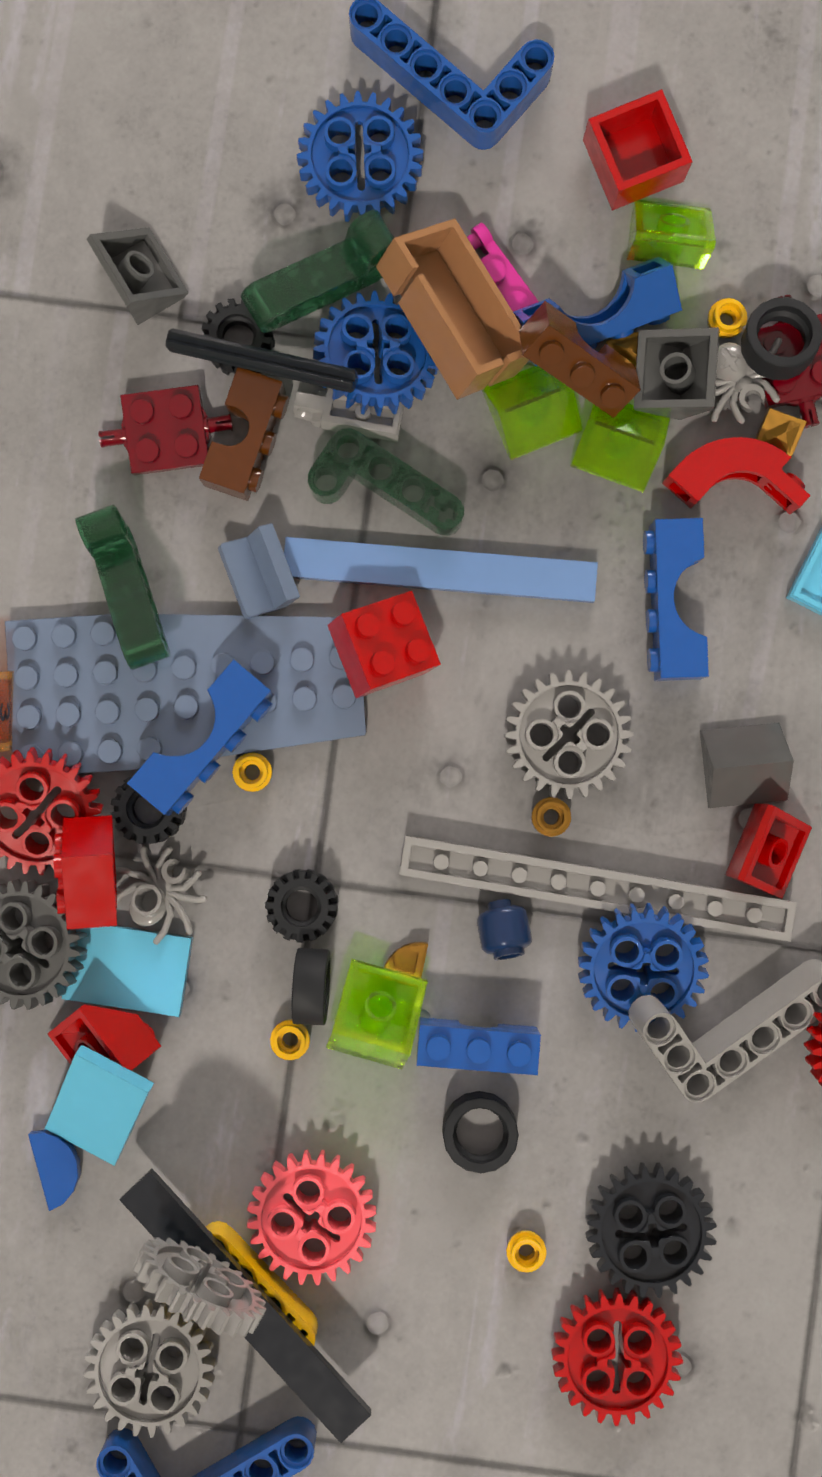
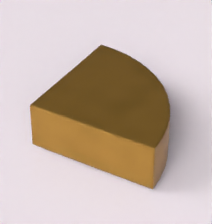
[382,942,428,983]

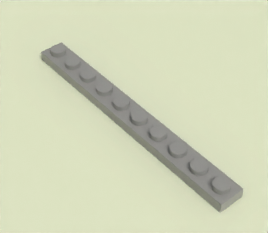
[399,835,797,942]

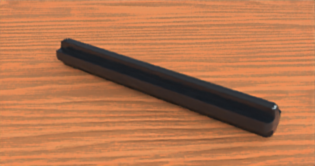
[165,328,358,393]

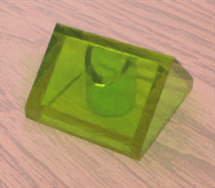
[626,200,716,269]
[482,366,583,460]
[570,403,670,492]

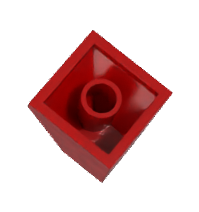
[47,1004,161,1071]

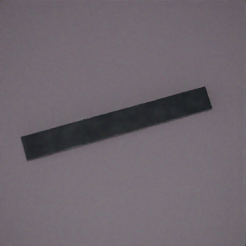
[119,1168,372,1443]

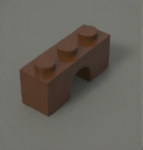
[519,301,641,418]
[199,367,289,501]

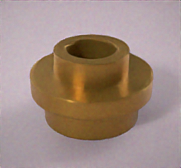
[531,797,571,837]

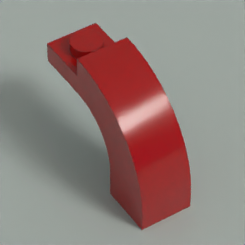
[662,437,811,514]

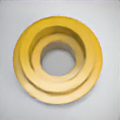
[707,298,747,338]
[232,753,272,792]
[270,1020,310,1060]
[506,1230,546,1272]

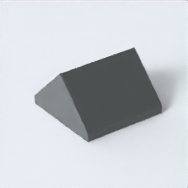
[86,228,188,325]
[633,327,720,420]
[700,722,794,808]

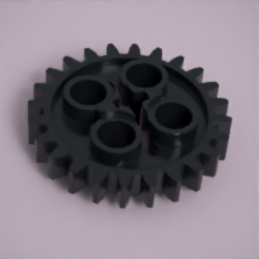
[585,1162,717,1298]

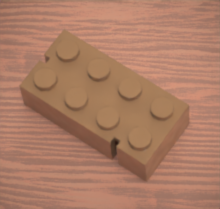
[376,218,529,400]

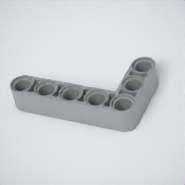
[629,959,822,1103]

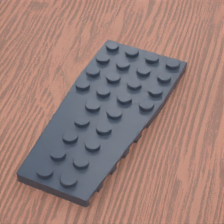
[5,613,366,774]

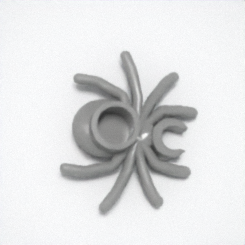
[711,325,782,424]
[116,845,208,945]

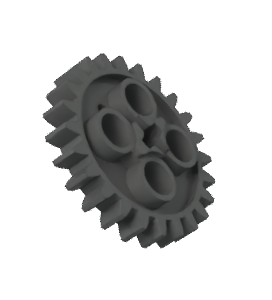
[0,879,87,1010]

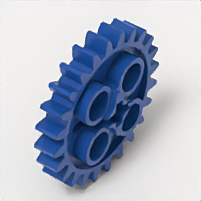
[297,91,423,223]
[313,291,438,416]
[578,903,709,1032]

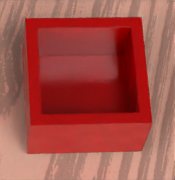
[583,89,693,211]
[327,590,441,699]
[53,815,117,930]

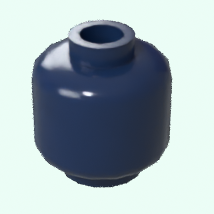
[477,899,532,960]

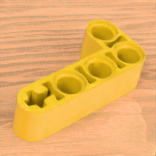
[205,1221,318,1345]

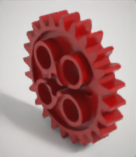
[0,747,104,876]
[551,1287,683,1426]

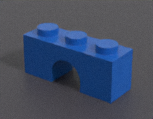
[416,1017,541,1075]

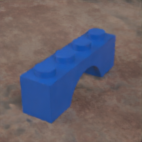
[513,257,682,366]
[643,518,709,681]
[127,659,273,816]

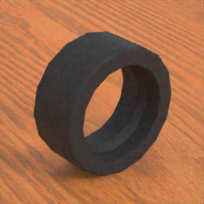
[741,297,822,380]
[291,948,331,1025]
[442,1091,519,1174]

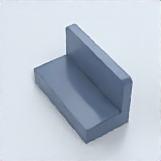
[218,523,300,619]

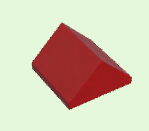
[725,803,812,899]

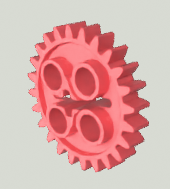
[247,1149,377,1285]

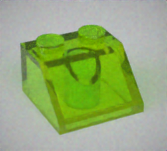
[326,959,428,1070]

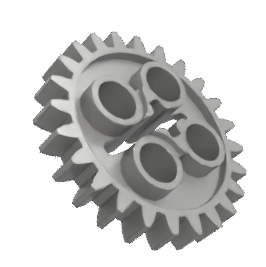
[504,670,634,799]
[133,1237,266,1338]
[83,1299,216,1438]

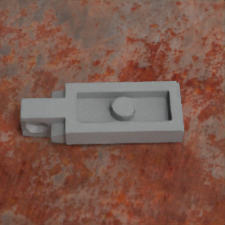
[293,388,404,443]

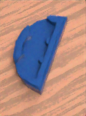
[28,1130,81,1211]

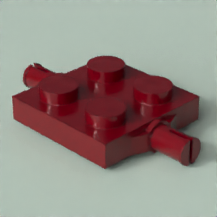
[758,295,822,429]
[98,385,233,475]

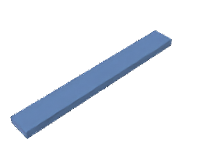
[284,537,598,603]

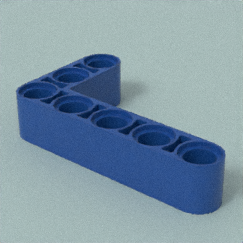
[349,0,555,150]
[96,1416,317,1477]

